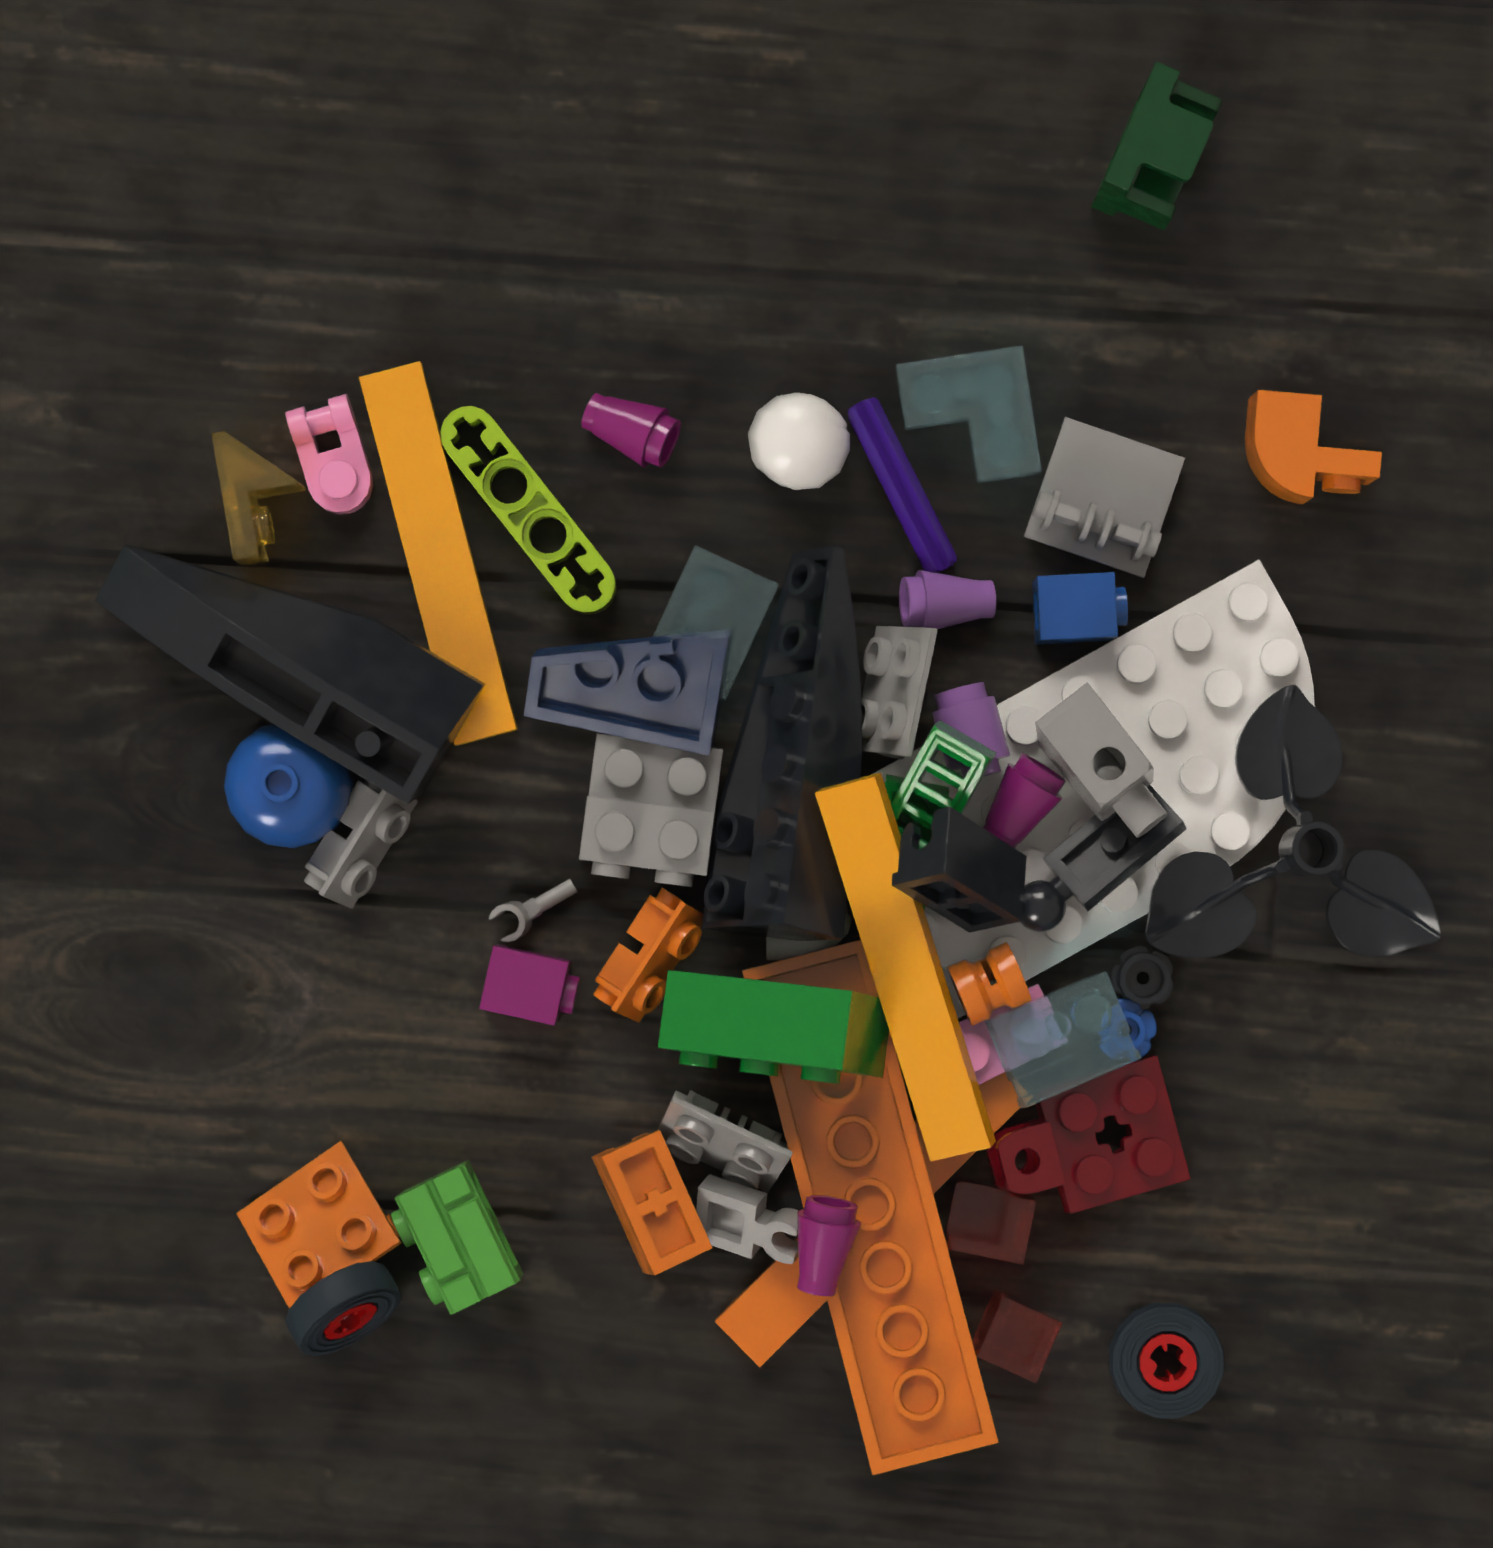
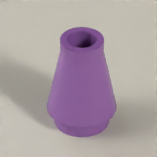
[899,570,996,629]

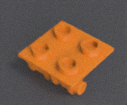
[236,1141,401,1309]

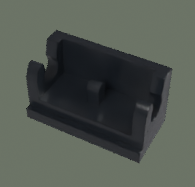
[892,807,1027,933]

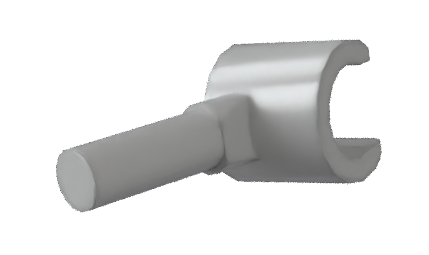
[489,879,577,942]

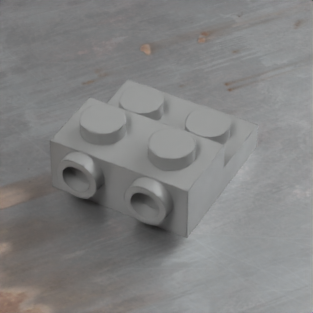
[579,733,723,887]

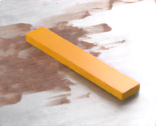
[359,361,518,746]
[815,772,996,1161]

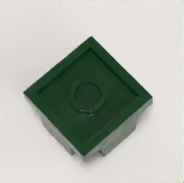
[1091,61,1223,230]

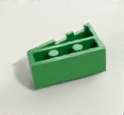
[658,970,889,1084]

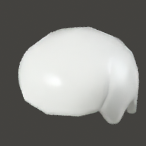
[748,393,850,490]

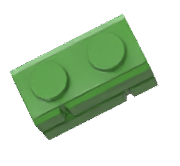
[391,1160,524,1315]

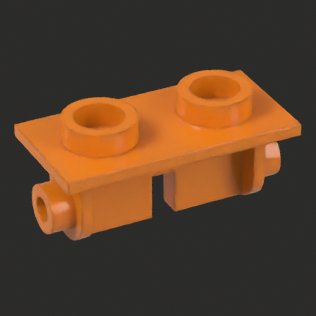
[593,887,704,1023]

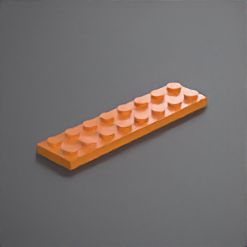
[742,940,999,1475]

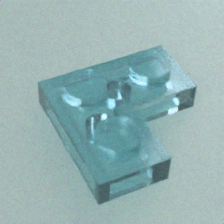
[895,345,1042,483]

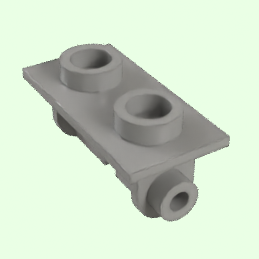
[304,780,418,909]

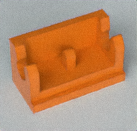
[592,1130,712,1276]

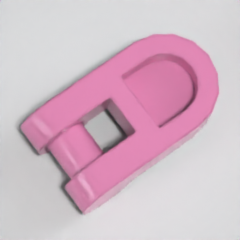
[285,393,373,515]

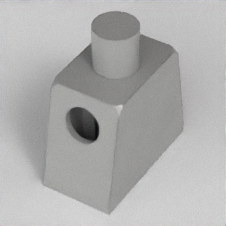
[1035,682,1168,838]

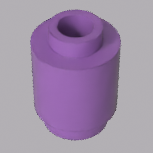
[932,682,1010,777]

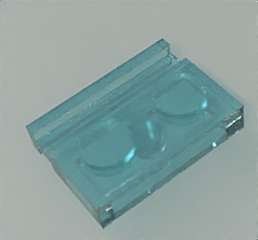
[653,546,779,701]
[985,971,1142,1108]

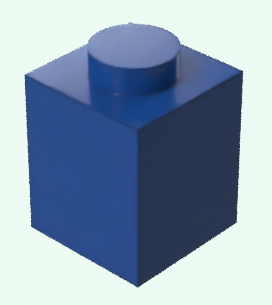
[1032,572,1128,645]

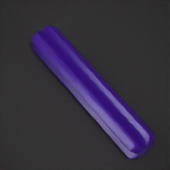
[848,397,957,573]

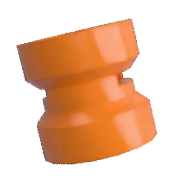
[947,942,1032,1026]

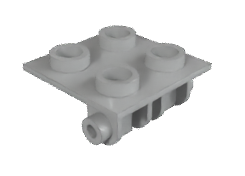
[1024,417,1185,578]
[861,626,938,759]
[657,1090,793,1193]

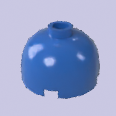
[224,724,354,848]

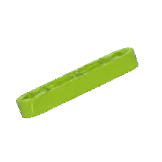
[440,406,616,615]

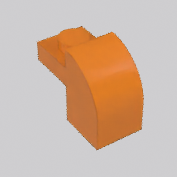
[1245,390,1382,505]

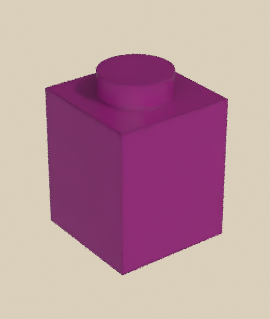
[479,944,580,1026]

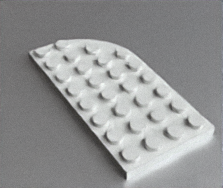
[871,560,1315,1018]

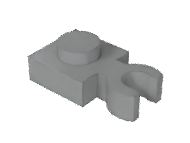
[696,1174,799,1264]

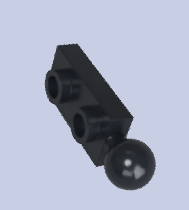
[1020,785,1186,932]

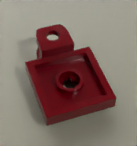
[985,1055,1191,1214]

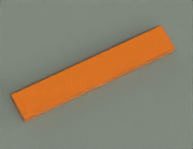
[715,1071,1031,1368]

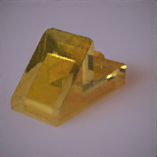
[211,431,306,565]

